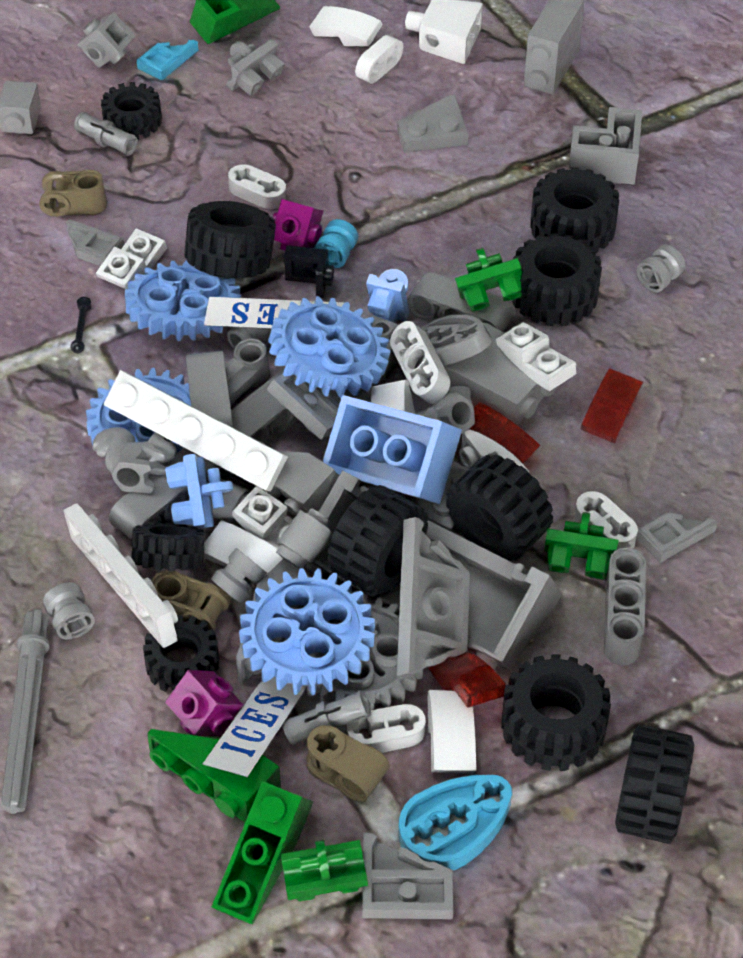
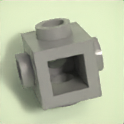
[77,11,135,68]

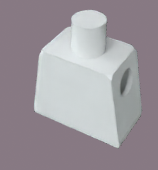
[405,0,483,64]

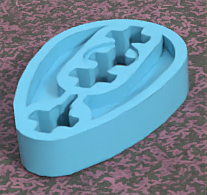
[398,775,512,871]

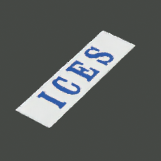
[204,297,344,328]
[202,677,307,777]

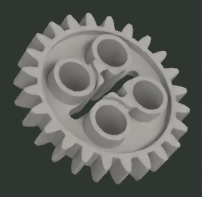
[307,595,424,710]

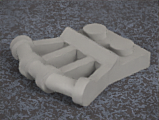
[267,374,371,440]

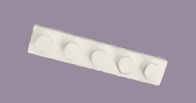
[103,370,288,492]
[63,503,178,648]

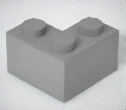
[569,107,642,185]

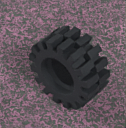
[101,82,162,140]
[131,522,205,571]
[143,615,219,692]

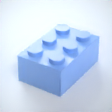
[323,395,462,504]

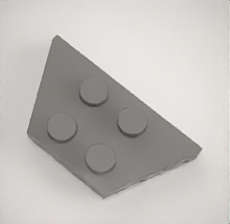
[397,517,470,677]

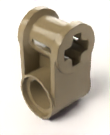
[39,169,107,217]
[152,570,231,632]
[306,725,390,803]

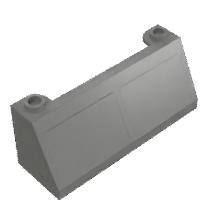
[304,470,562,670]

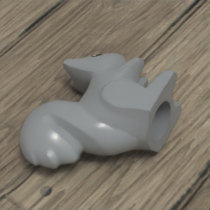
[415,385,475,434]
[93,427,177,493]

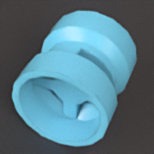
[314,219,359,268]

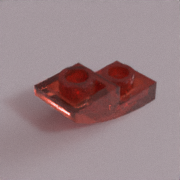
[581,368,643,443]
[461,402,540,464]
[428,652,506,708]

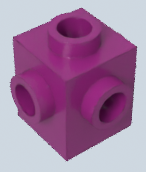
[272,199,324,251]
[165,670,243,736]

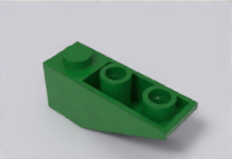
[189,0,280,44]
[147,729,281,822]
[211,781,314,924]

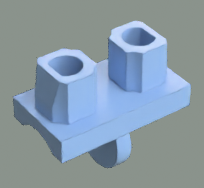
[366,269,409,323]
[165,454,233,529]

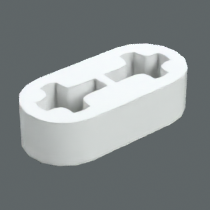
[355,35,404,84]
[228,165,286,210]
[574,491,638,550]
[347,704,426,753]

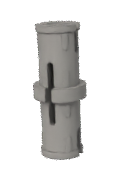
[74,112,138,155]
[283,690,371,746]

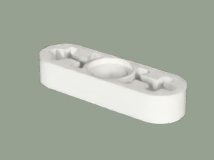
[390,321,450,404]

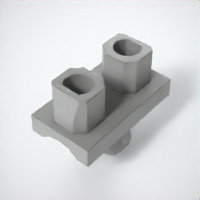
[226,39,285,96]

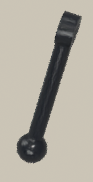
[70,297,92,354]

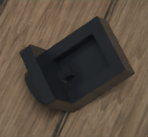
[284,245,334,298]

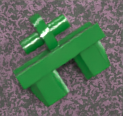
[455,248,522,312]
[545,512,619,580]
[281,840,368,902]

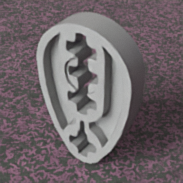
[409,315,493,368]

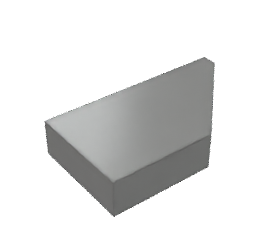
[66,219,124,266]
[636,512,717,563]

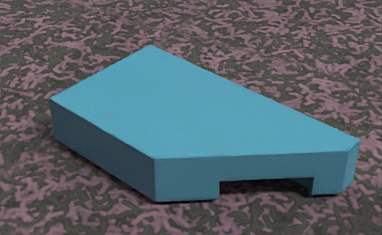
[137,40,199,80]

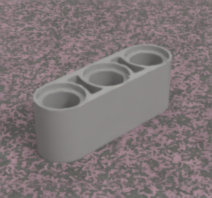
[407,272,515,332]
[185,351,233,427]
[604,547,646,666]

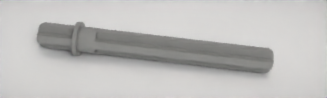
[0,609,50,814]

